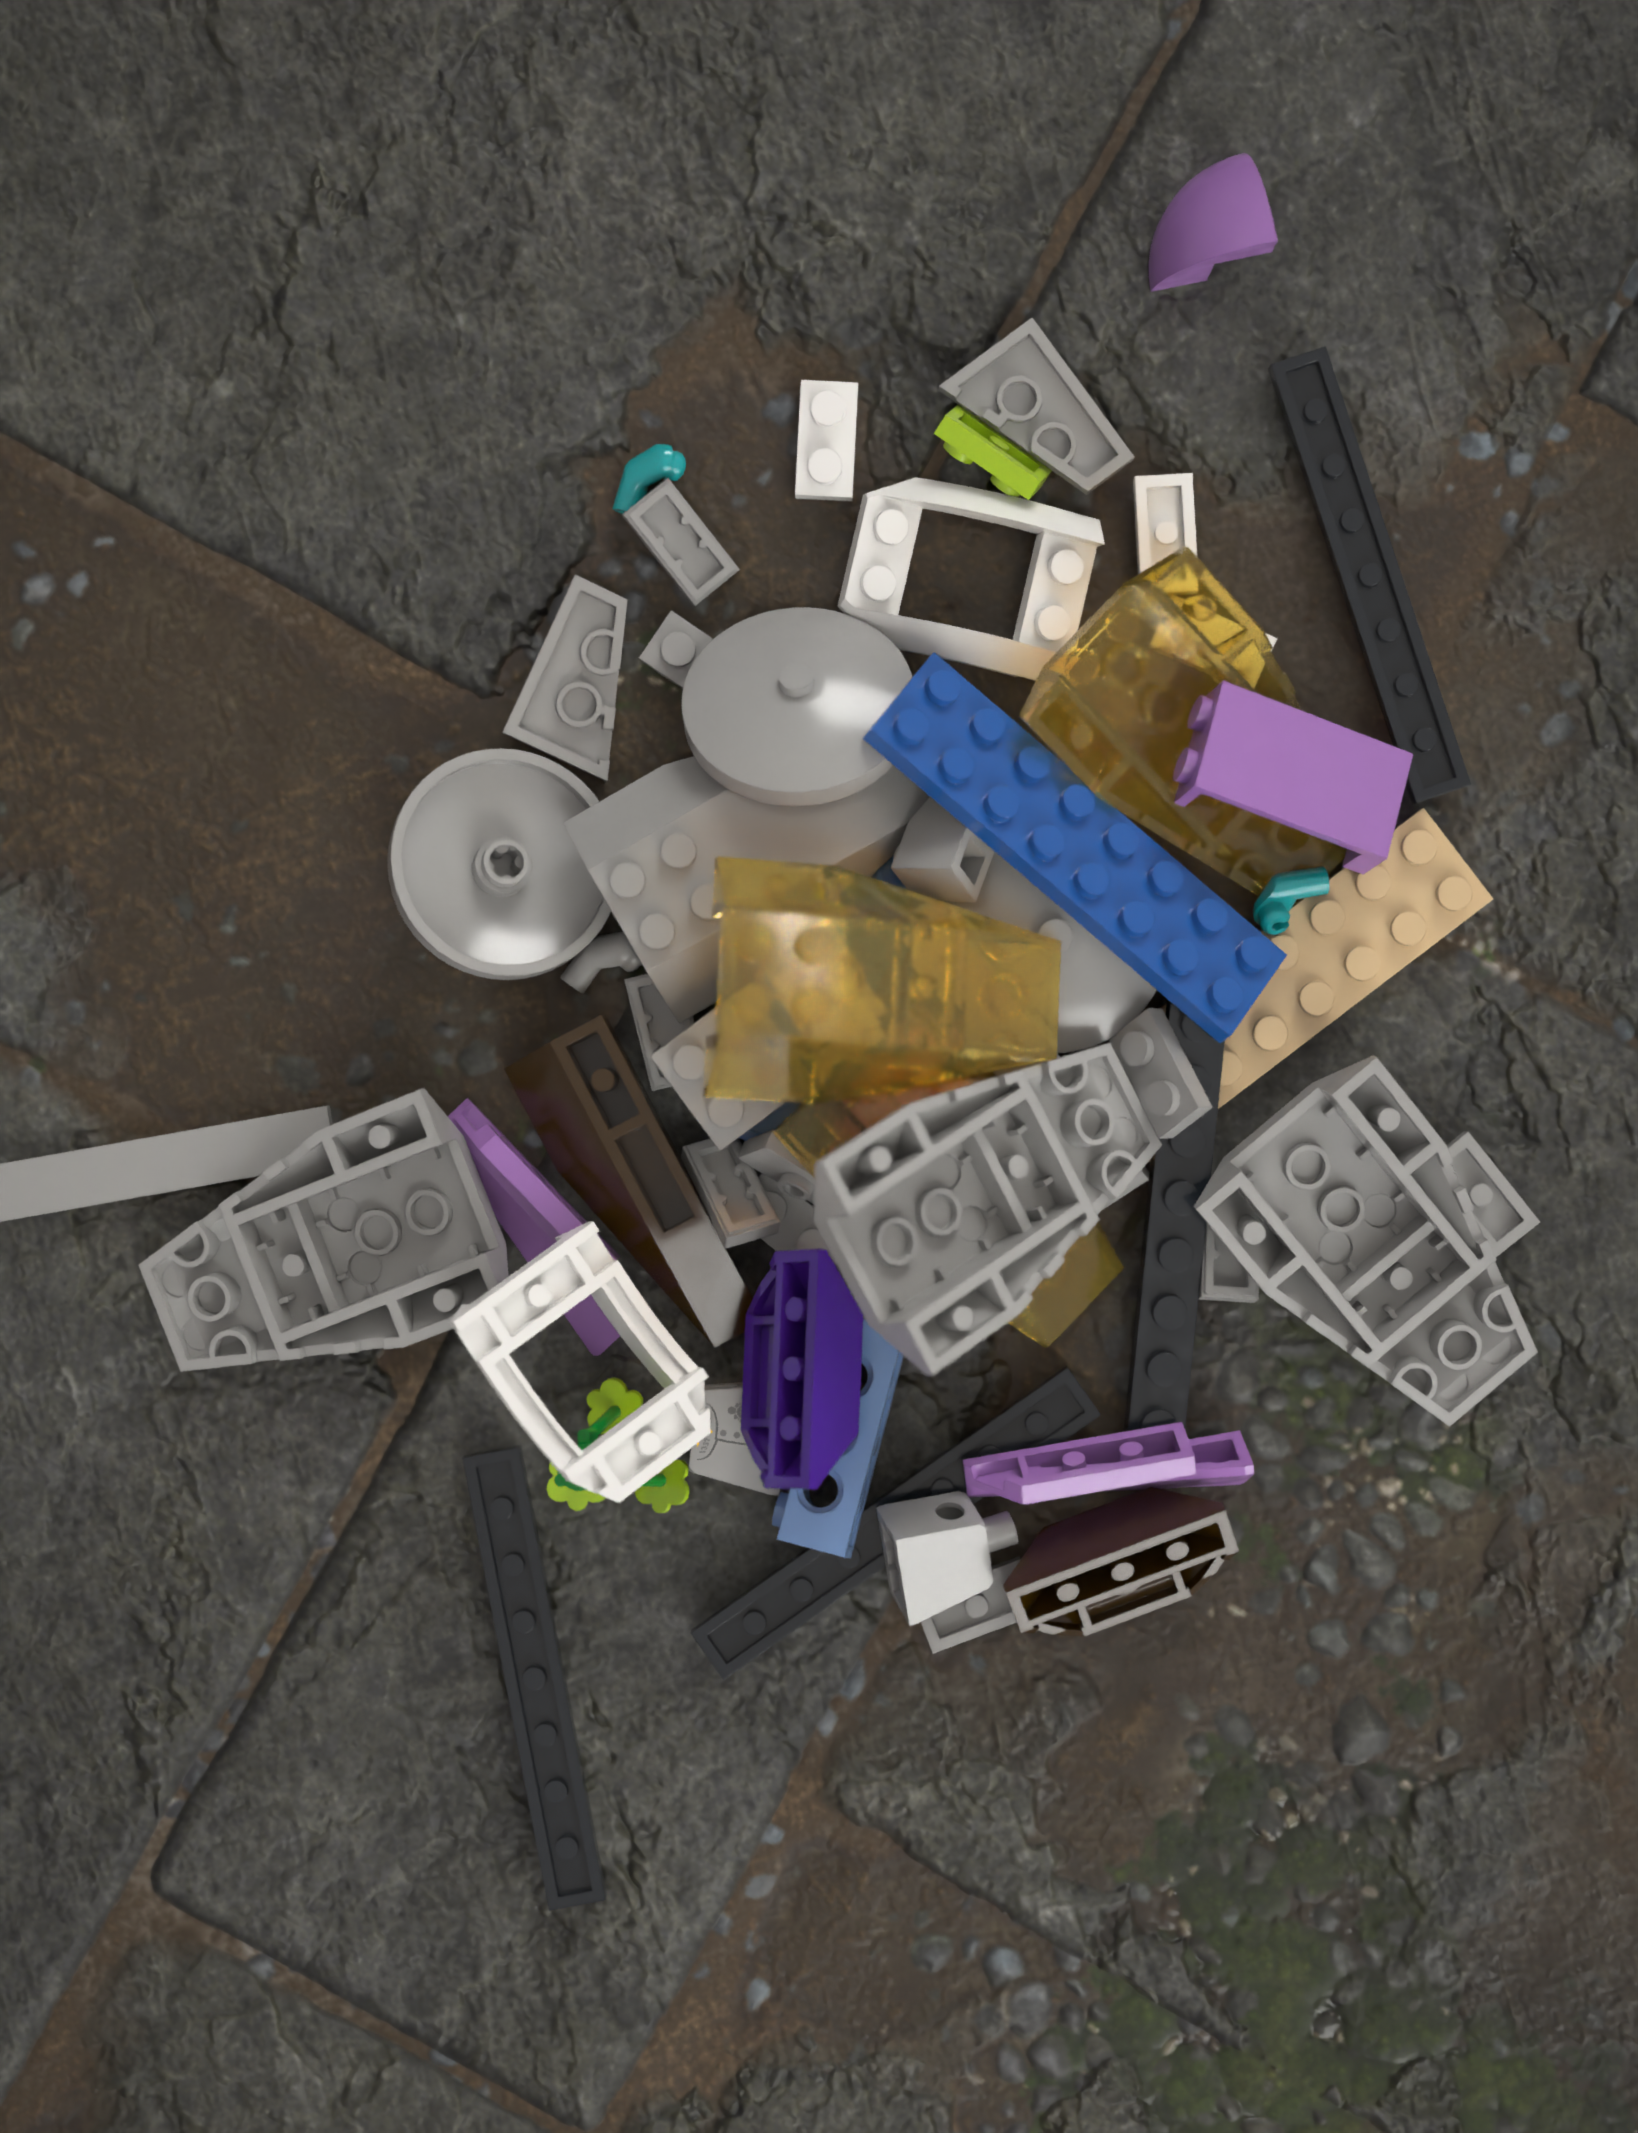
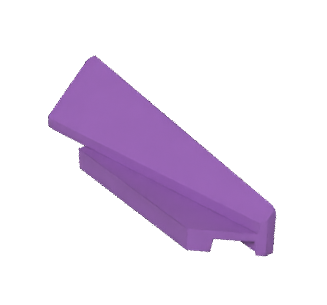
[448,1098,620,1356]
[963,1422,1254,1505]

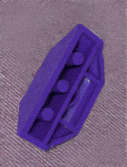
[741,1249,863,1489]

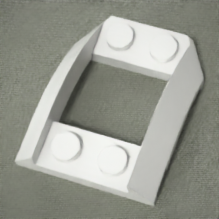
[837,477,1105,688]
[450,1221,711,1503]

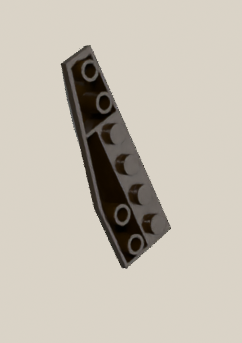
[504,1015,753,1348]

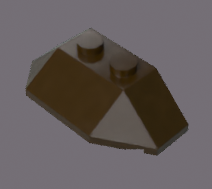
[1003,1487,1239,1637]

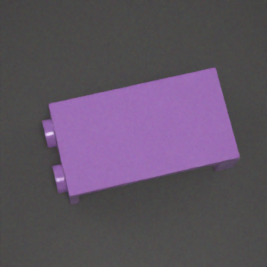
[1173,680,1413,874]

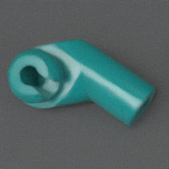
[612,444,686,514]
[1253,866,1330,935]

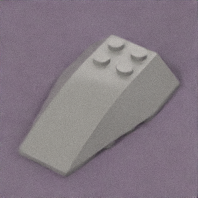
[563,756,930,1024]
[814,1043,1162,1376]
[1193,1055,1538,1426]
[138,1088,508,1372]

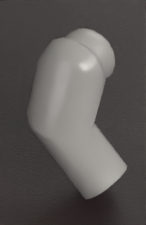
[560,932,642,994]

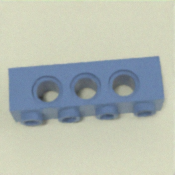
[772,1319,904,1559]

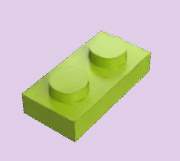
[934,404,1052,500]

